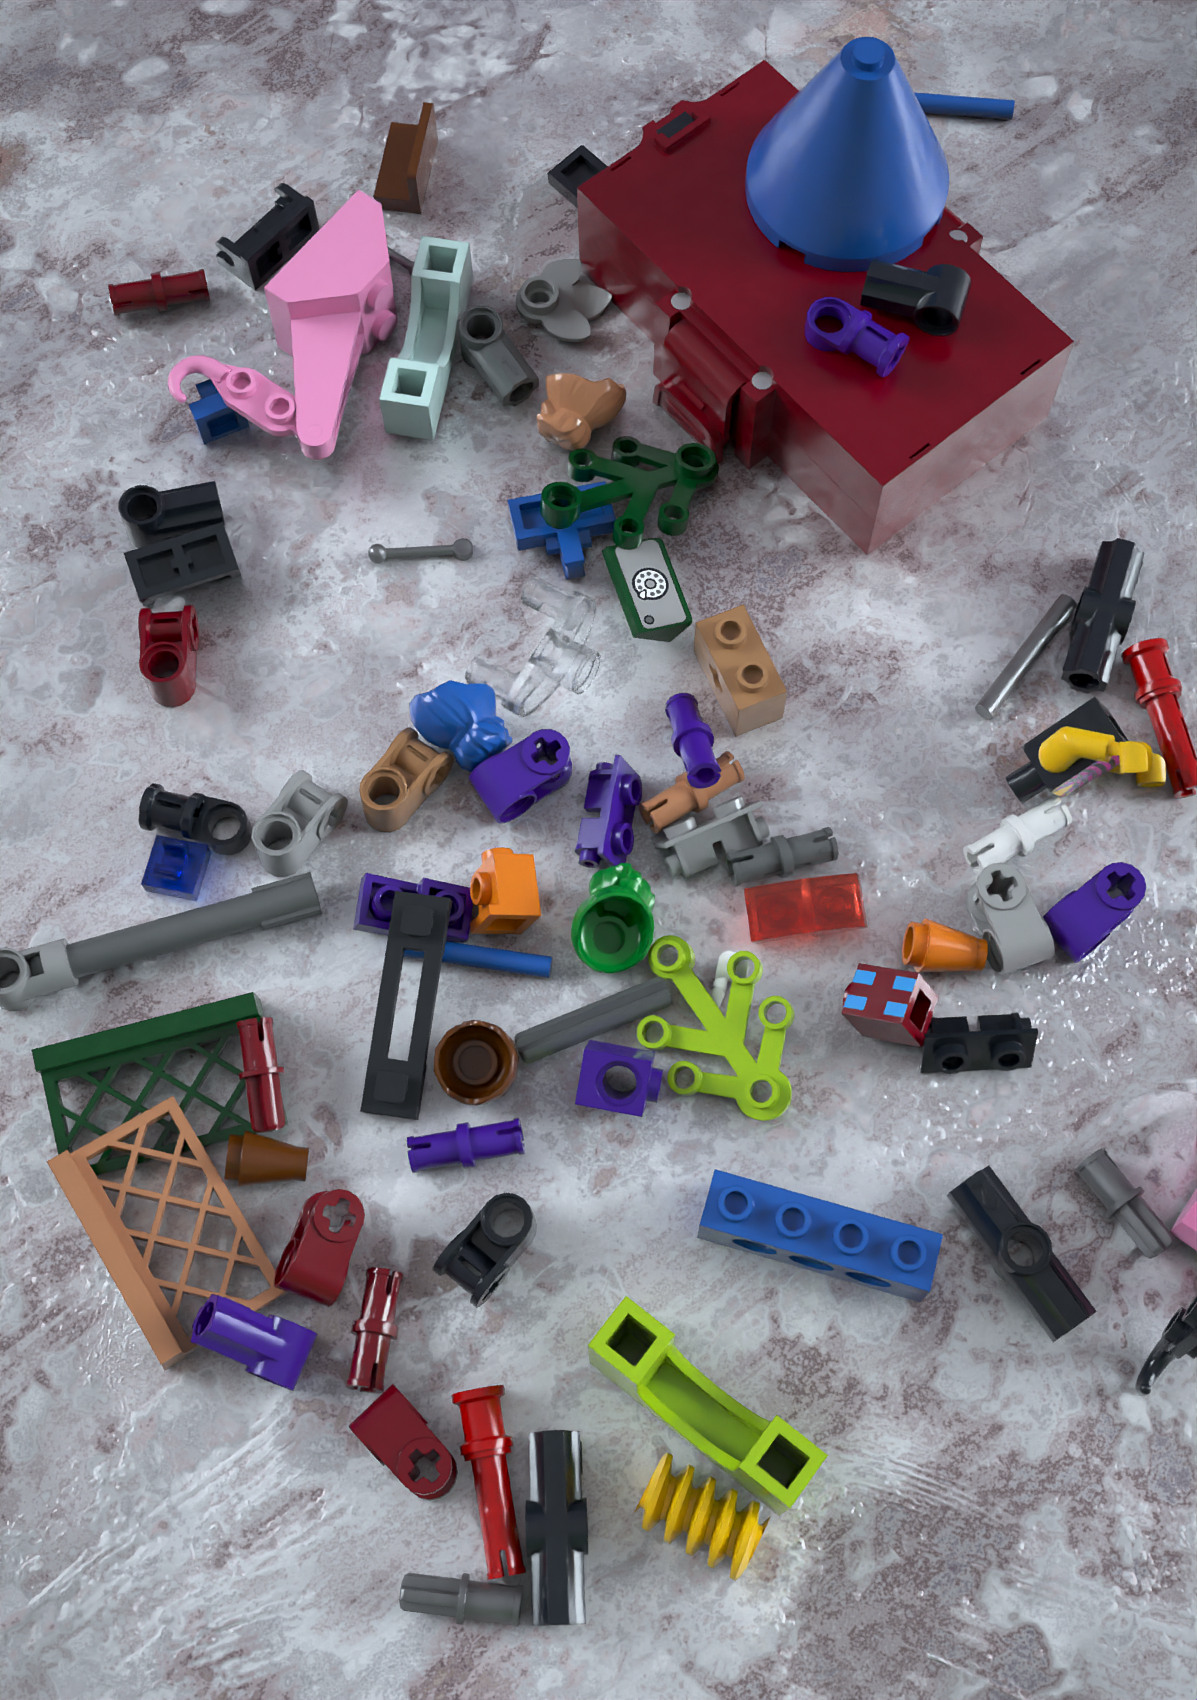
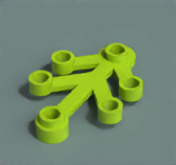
[637,935,795,1121]

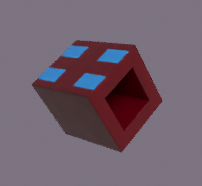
[841,963,939,1047]

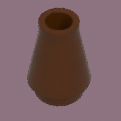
[224,1130,309,1187]

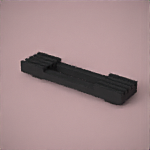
[360,891,452,1120]

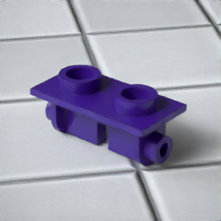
[575,755,642,868]

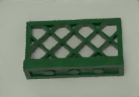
[31,992,288,1176]

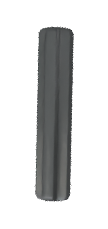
[514,977,672,1064]

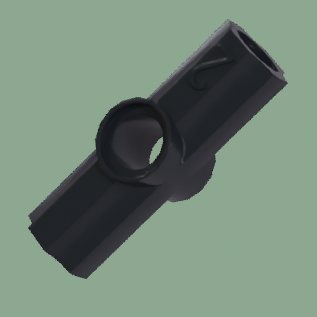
[1061,538,1145,694]
[947,1166,1097,1342]
[525,1430,588,1626]

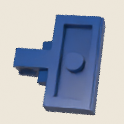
[507,481,616,580]

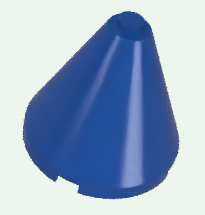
[745,37,949,272]

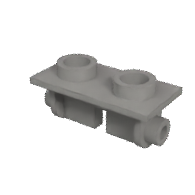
[654,796,770,879]

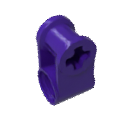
[469,729,572,824]
[1043,862,1146,964]

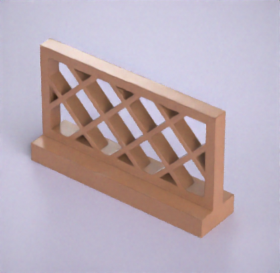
[46,1096,287,1371]

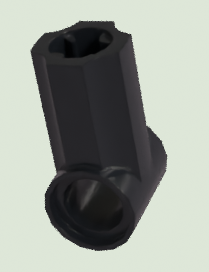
[860,259,971,336]
[118,481,225,548]

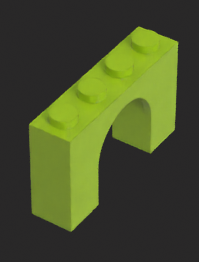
[587,1296,828,1516]

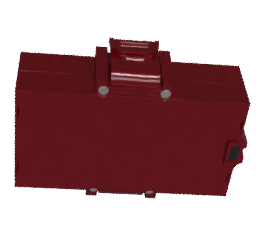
[577,60,1074,555]

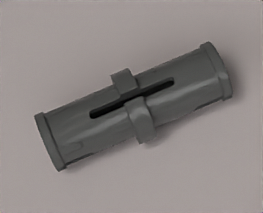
[725,827,839,887]

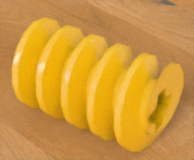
[634,1452,770,1581]

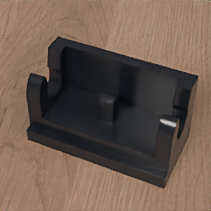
[215,183,320,291]
[124,522,241,607]

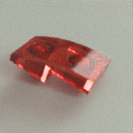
[744,873,868,944]

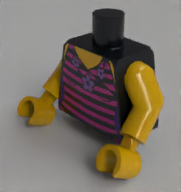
[1005,697,1166,804]

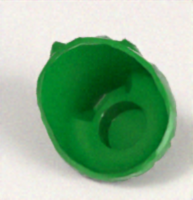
[571,863,655,974]

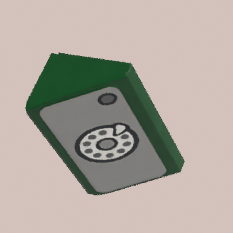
[602,538,693,642]

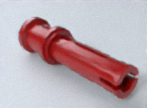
[1121,638,1197,798]
[451,1385,526,1580]

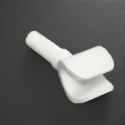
[710,951,749,1007]

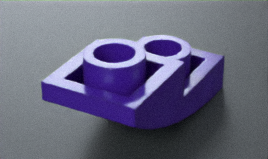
[353,873,473,942]

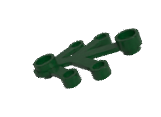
[540,436,719,550]

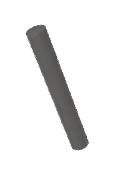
[975,594,1077,720]

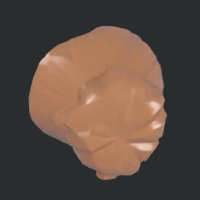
[537,373,626,451]

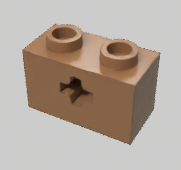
[693,604,787,737]

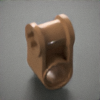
[359,727,454,832]

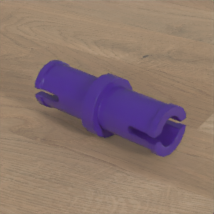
[665,693,721,789]
[407,1118,525,1173]

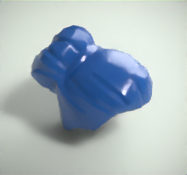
[409,680,513,772]

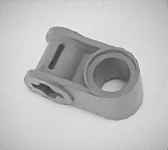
[252,770,348,877]
[966,862,1054,976]

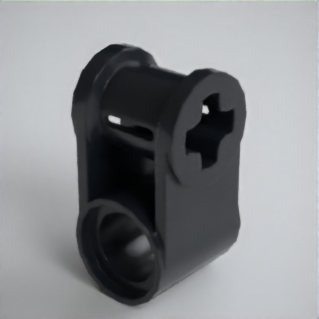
[433,1193,537,1308]

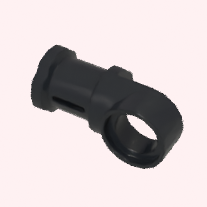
[138,783,252,855]

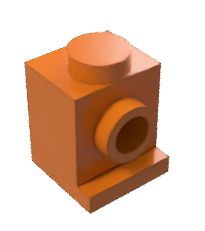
[470,847,541,935]

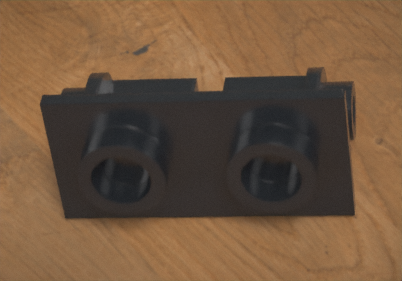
[920,1012,1038,1074]

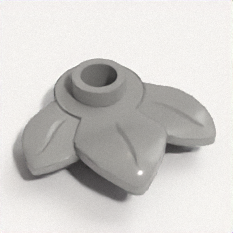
[516,259,612,342]

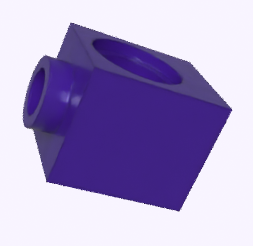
[575,1040,663,1117]

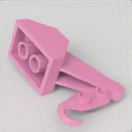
[168,189,398,460]

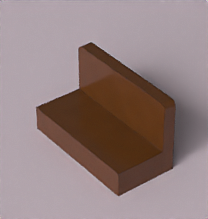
[373,102,438,214]

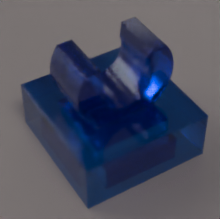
[141,835,212,902]

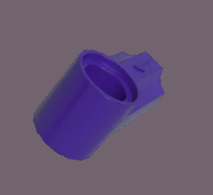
[190,1294,318,1391]

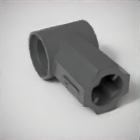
[459,305,539,407]

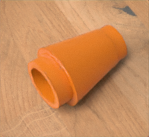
[902,918,988,973]

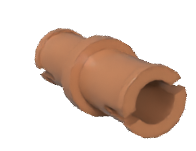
[638,751,745,834]

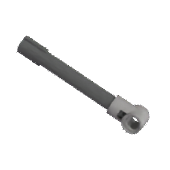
[0,872,322,1011]

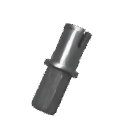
[1075,1148,1174,1259]
[399,1573,523,1627]

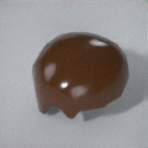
[433,1020,519,1106]

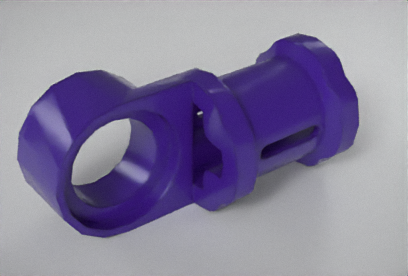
[804,297,909,378]

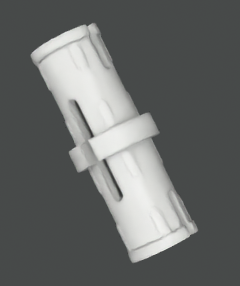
[963,795,1072,876]

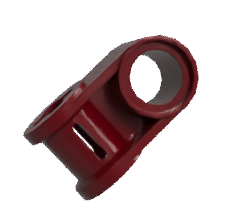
[138,605,199,707]
[274,1189,365,1307]
[348,1384,458,1501]

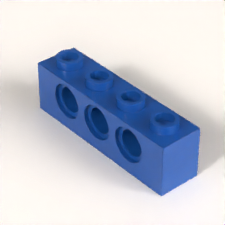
[697,1169,943,1302]

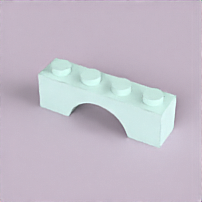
[379,236,473,440]

